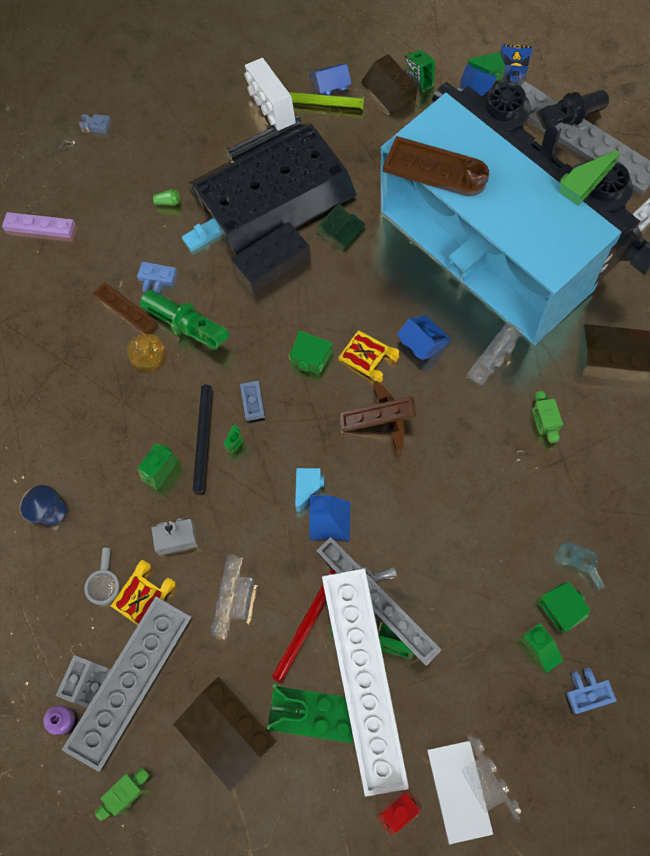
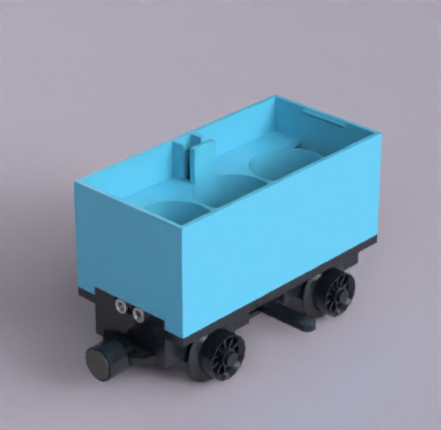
[381,81,650,346]

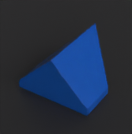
[460,64,497,95]

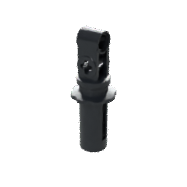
[536,90,609,129]

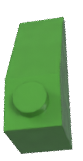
[559,150,620,206]

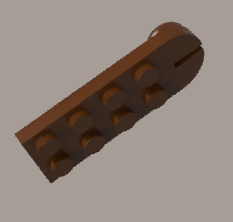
[383,136,489,196]

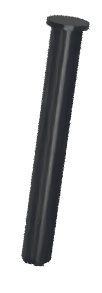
[225,115,302,160]

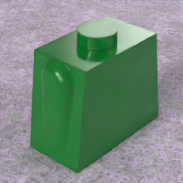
[289,330,333,374]
[137,443,180,490]
[537,582,591,635]

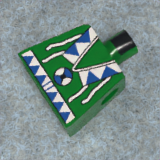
[405,50,435,92]

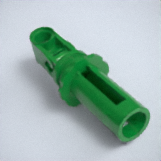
[140,289,229,350]

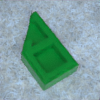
[224,424,243,454]

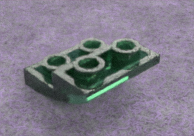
[315,204,366,249]

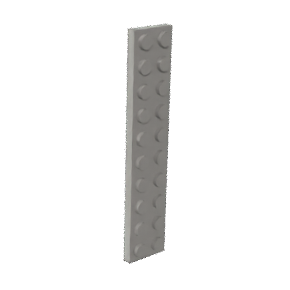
[521,81,650,195]

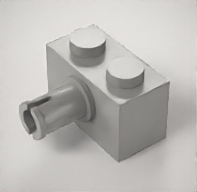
[151,518,198,555]

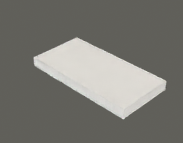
[427,741,493,844]

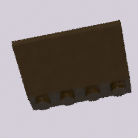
[581,324,650,382]
[173,677,278,791]

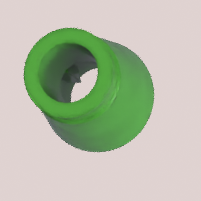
[153,188,180,206]

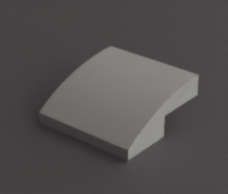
[56,655,111,708]

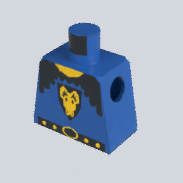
[500,44,533,83]

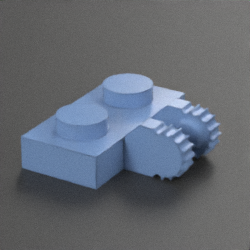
[137,262,177,293]
[566,667,617,715]

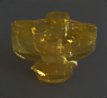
[127,334,164,369]

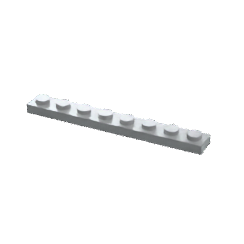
[316,537,442,666]

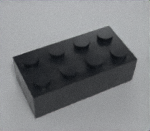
[231,222,311,295]

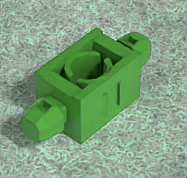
[532,391,563,443]
[95,768,150,821]

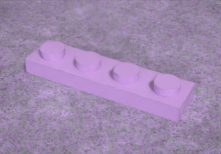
[2,212,75,238]

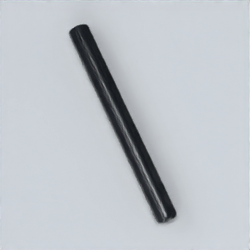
[193,384,212,493]

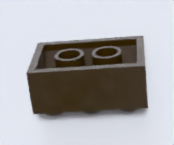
[361,54,417,115]

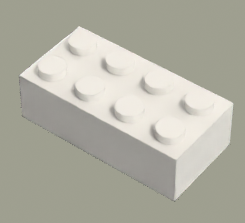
[244,58,296,131]

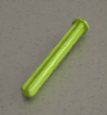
[289,92,365,110]

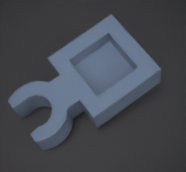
[79,114,111,134]

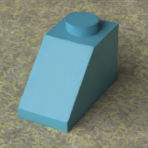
[295,468,324,512]

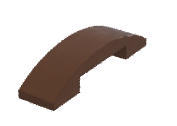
[373,381,404,457]

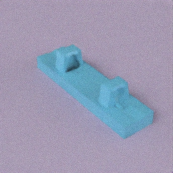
[182,218,221,252]

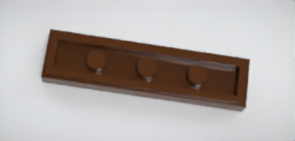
[93,282,158,336]
[340,396,416,432]

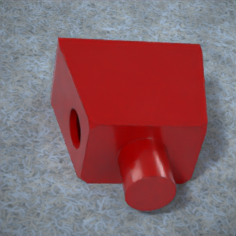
[376,789,422,835]

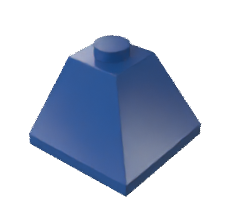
[309,495,350,541]

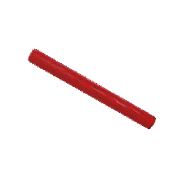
[272,569,337,683]

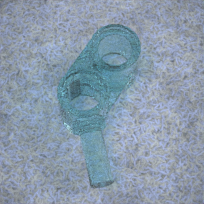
[555,542,605,590]

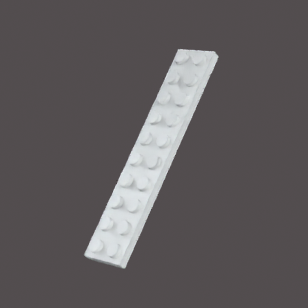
[322,568,409,796]

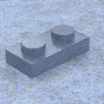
[240,381,265,421]

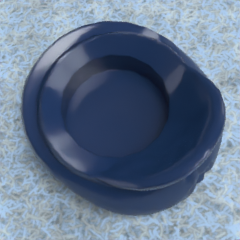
[20,485,66,525]

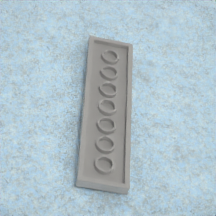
[62,597,191,772]

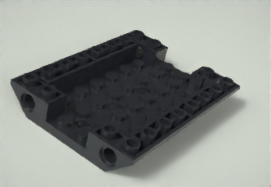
[187,123,357,256]

